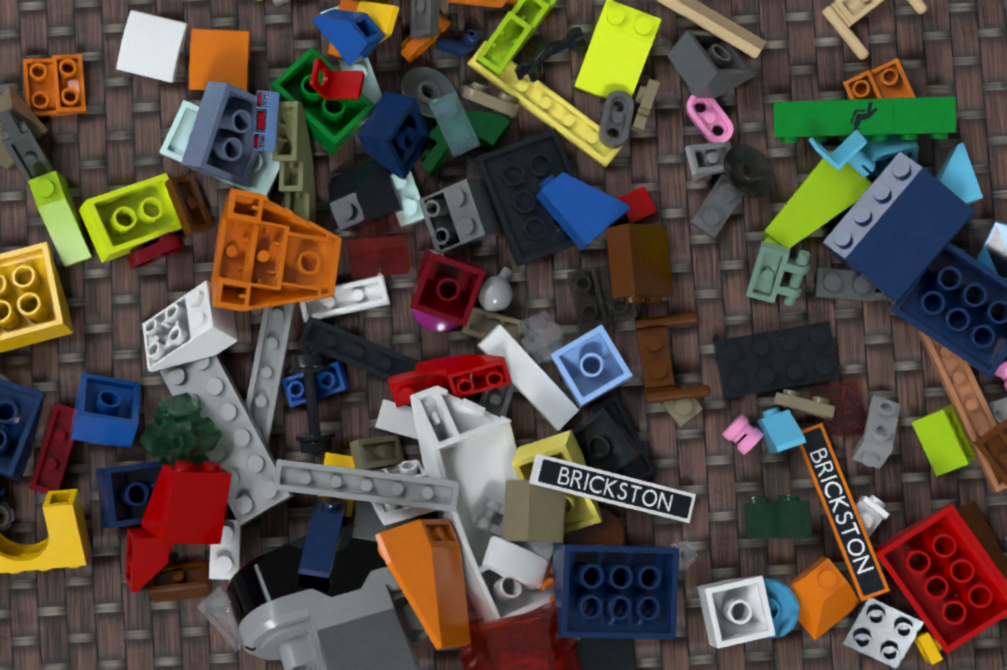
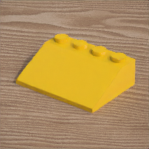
[0,242,74,353]

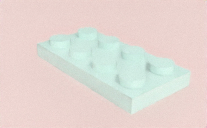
[159,100,280,198]

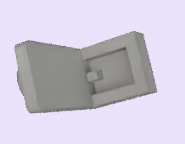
[852,395,900,469]

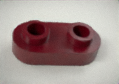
[127,232,186,270]

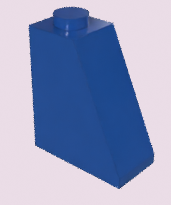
[536,172,631,250]

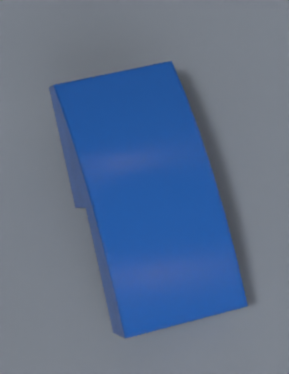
[282,361,351,407]

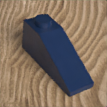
[298,496,348,578]

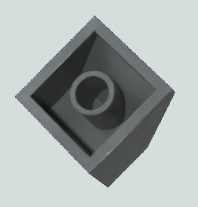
[667,30,755,98]

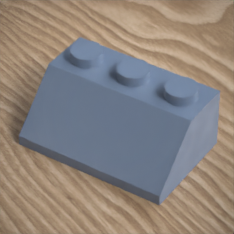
[181,81,259,187]

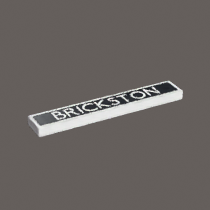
[529,453,696,523]

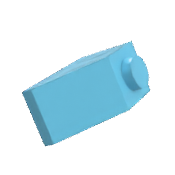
[936,142,983,205]
[757,406,806,453]

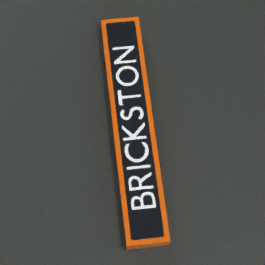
[798,423,890,602]

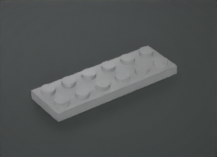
[160,354,294,526]

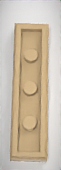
[657,0,767,58]

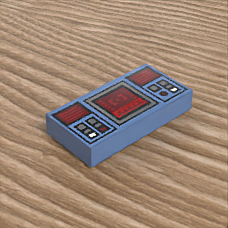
[252,90,280,152]

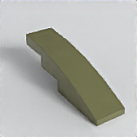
[272,101,316,222]

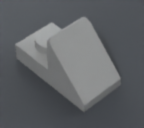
[685,141,737,181]

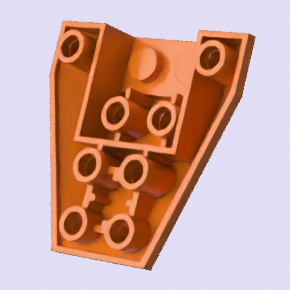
[375,519,471,650]

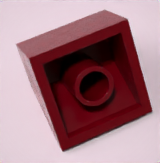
[410,247,486,327]

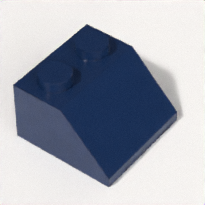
[357,91,430,180]

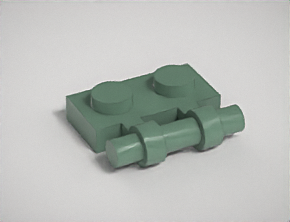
[746,241,811,306]

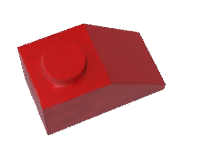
[125,524,174,593]

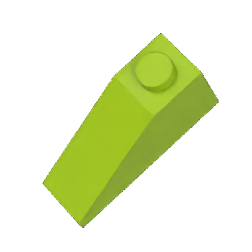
[28,171,93,267]

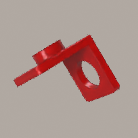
[310,58,365,100]

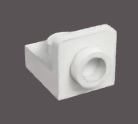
[855,495,890,537]

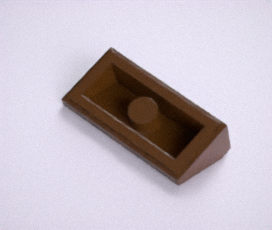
[149,560,212,603]

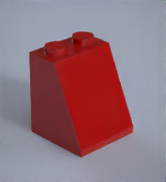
[141,460,232,544]

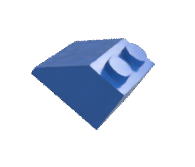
[71,372,140,449]

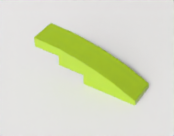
[476,0,558,76]

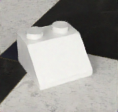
[697,575,775,648]

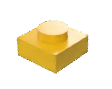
[914,630,943,665]

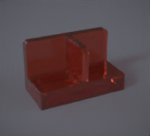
[346,235,410,279]

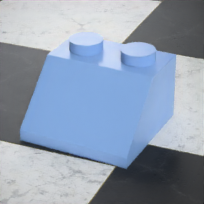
[551,324,633,408]

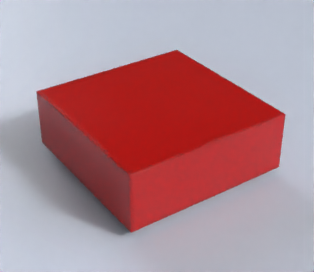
[618,186,657,224]

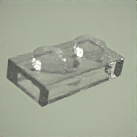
[197,586,247,651]

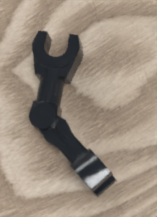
[515,27,587,82]

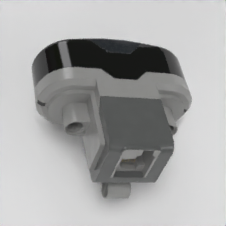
[227,524,428,670]

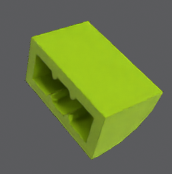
[911,404,977,477]

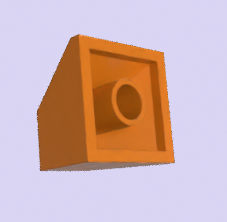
[788,556,860,640]

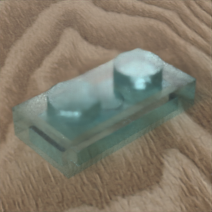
[429,91,480,158]

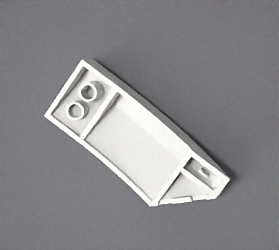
[410,385,554,632]

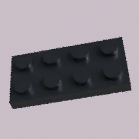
[713,321,840,399]

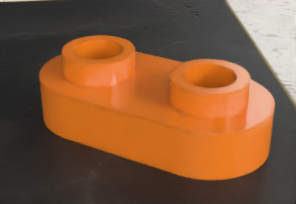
[401,14,451,63]

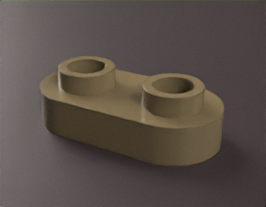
[462,81,520,117]

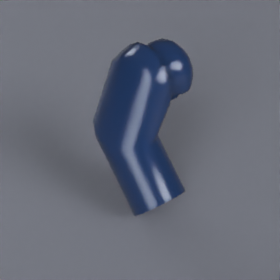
[437,29,480,57]

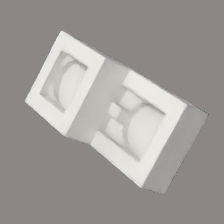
[482,536,548,589]

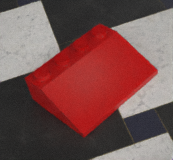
[875,503,1007,654]

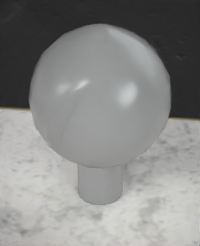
[478,267,513,312]

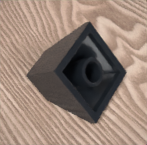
[330,159,404,232]

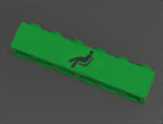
[774,97,956,143]

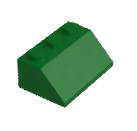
[270,47,375,156]

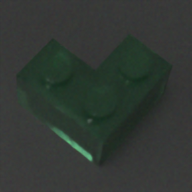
[740,494,812,539]

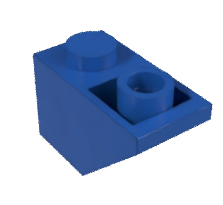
[312,9,385,65]

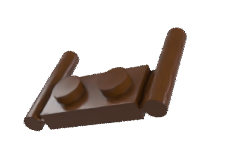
[634,312,711,404]

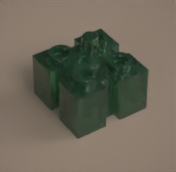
[139,392,223,468]

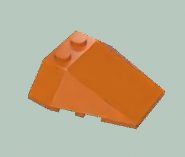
[211,188,342,312]

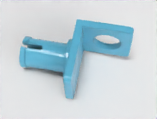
[809,130,876,177]

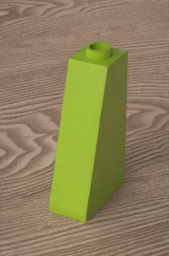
[760,150,872,248]

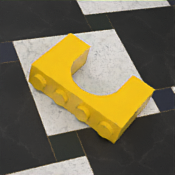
[0,489,91,574]

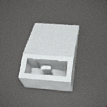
[142,280,238,372]

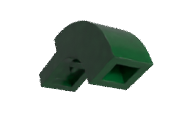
[420,111,510,178]

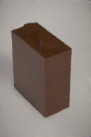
[606,223,674,304]

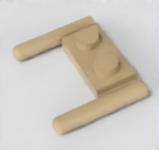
[822,0,927,60]

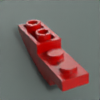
[388,355,512,407]

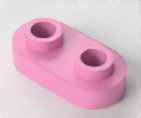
[686,94,734,143]

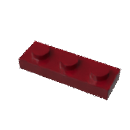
[29,403,77,494]

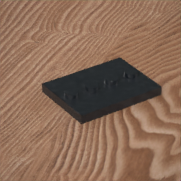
[474,129,596,268]

